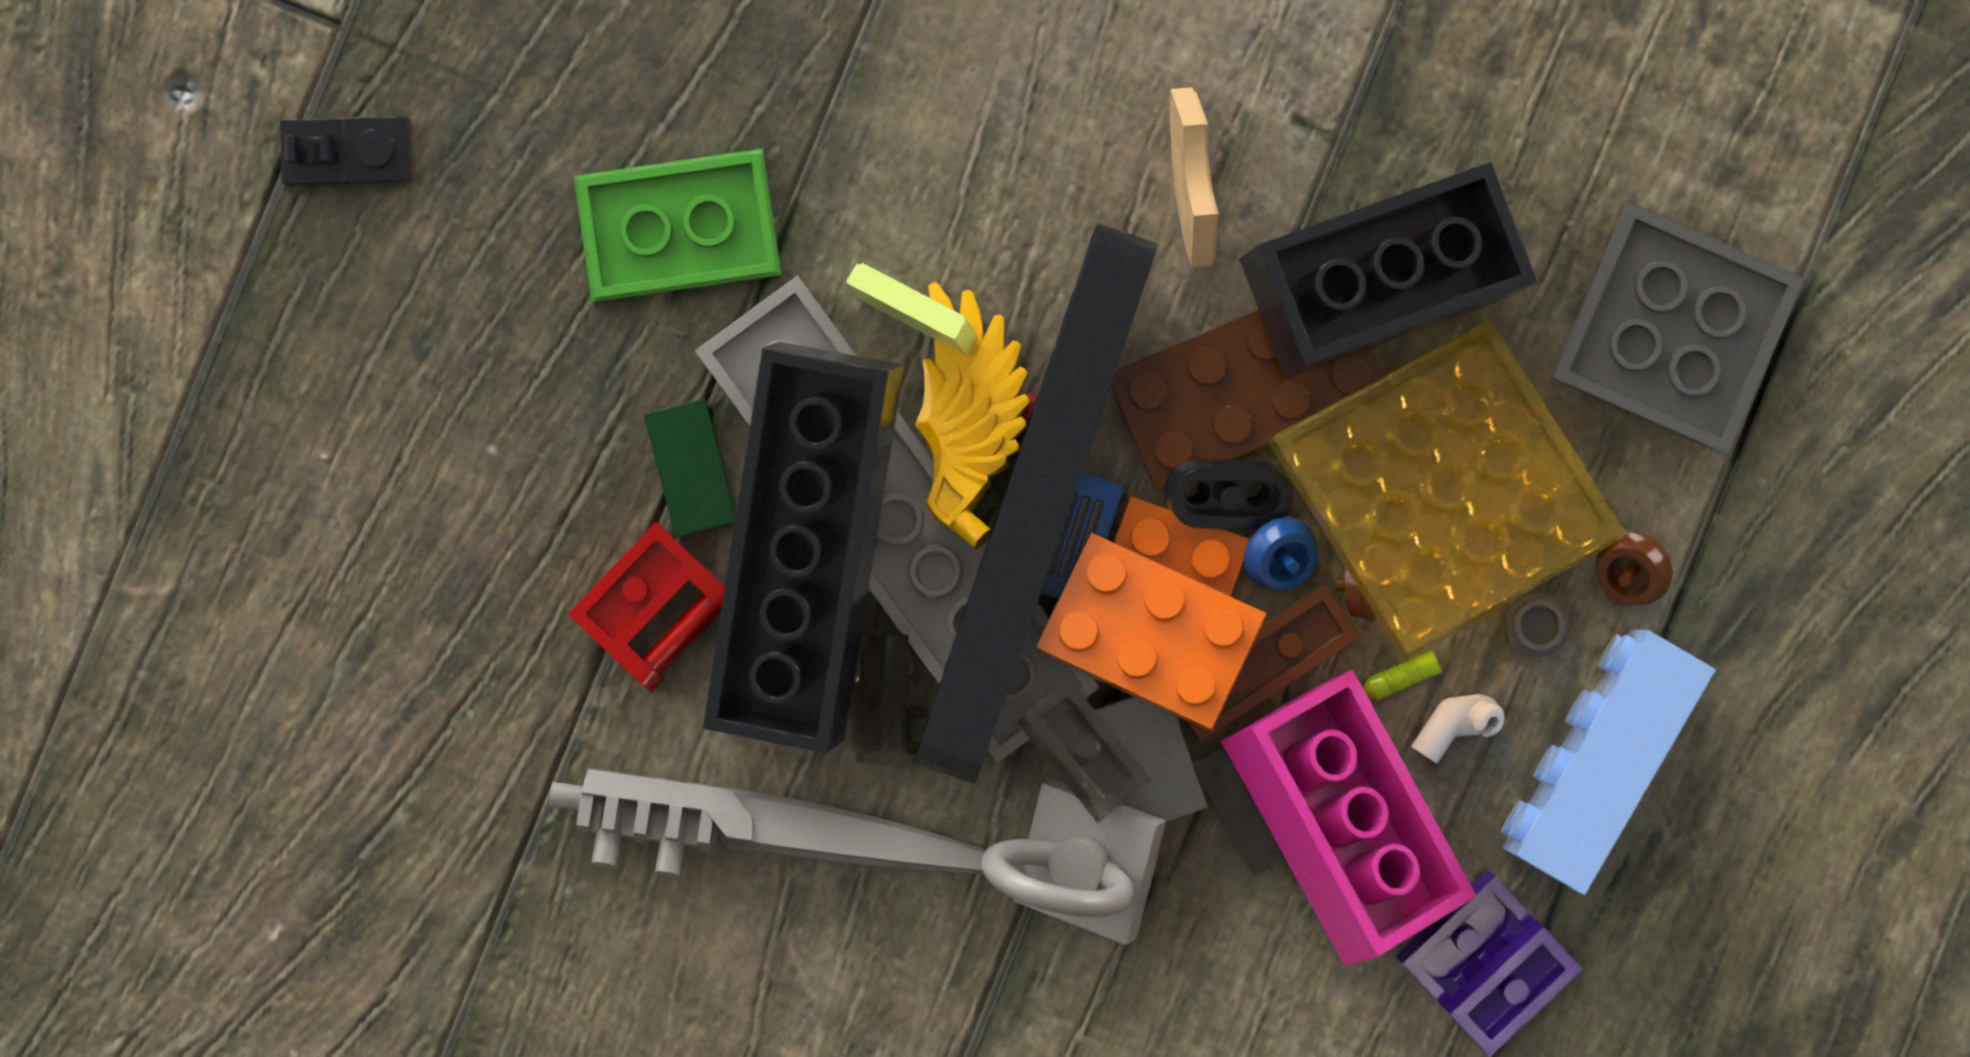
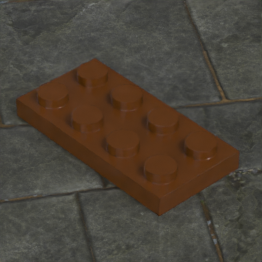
[1111,310,1391,492]

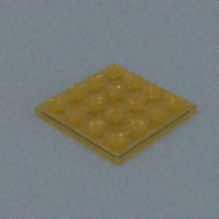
[1270,319,1626,660]

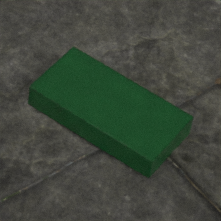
[643,398,736,538]

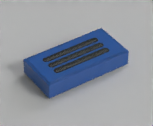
[1041,472,1124,599]

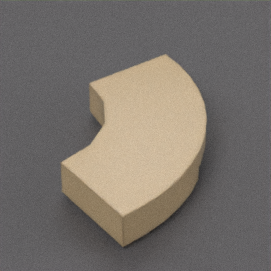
[1170,87,1218,267]

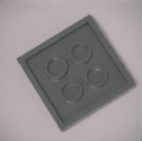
[1549,202,1805,455]

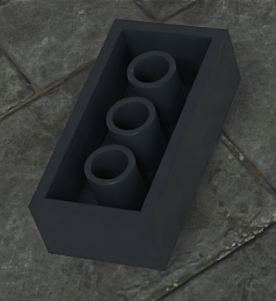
[1239,162,1538,379]

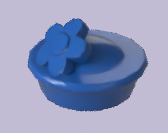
[1244,517,1317,591]

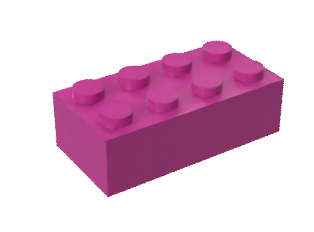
[1221,670,1477,966]

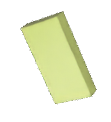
[846,263,978,356]

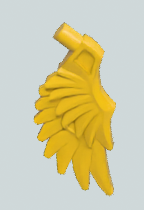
[915,283,1031,549]

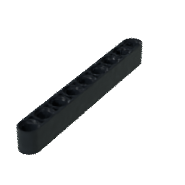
[913,223,1158,784]

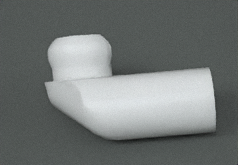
[1411,694,1505,764]

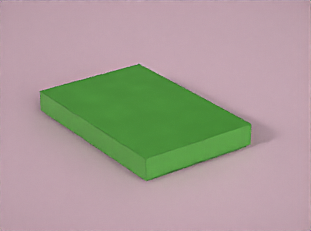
[574,149,782,303]

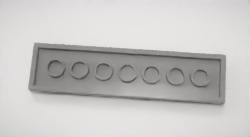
[695,275,1100,763]

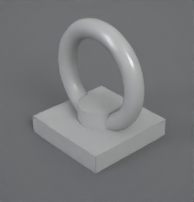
[981,778,1166,945]

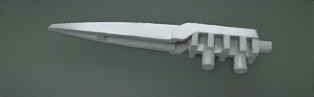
[549,768,1024,877]

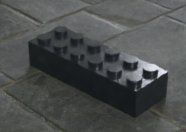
[703,342,904,753]

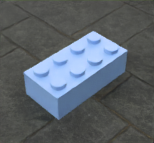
[1501,629,1716,895]

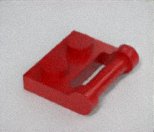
[568,522,725,693]

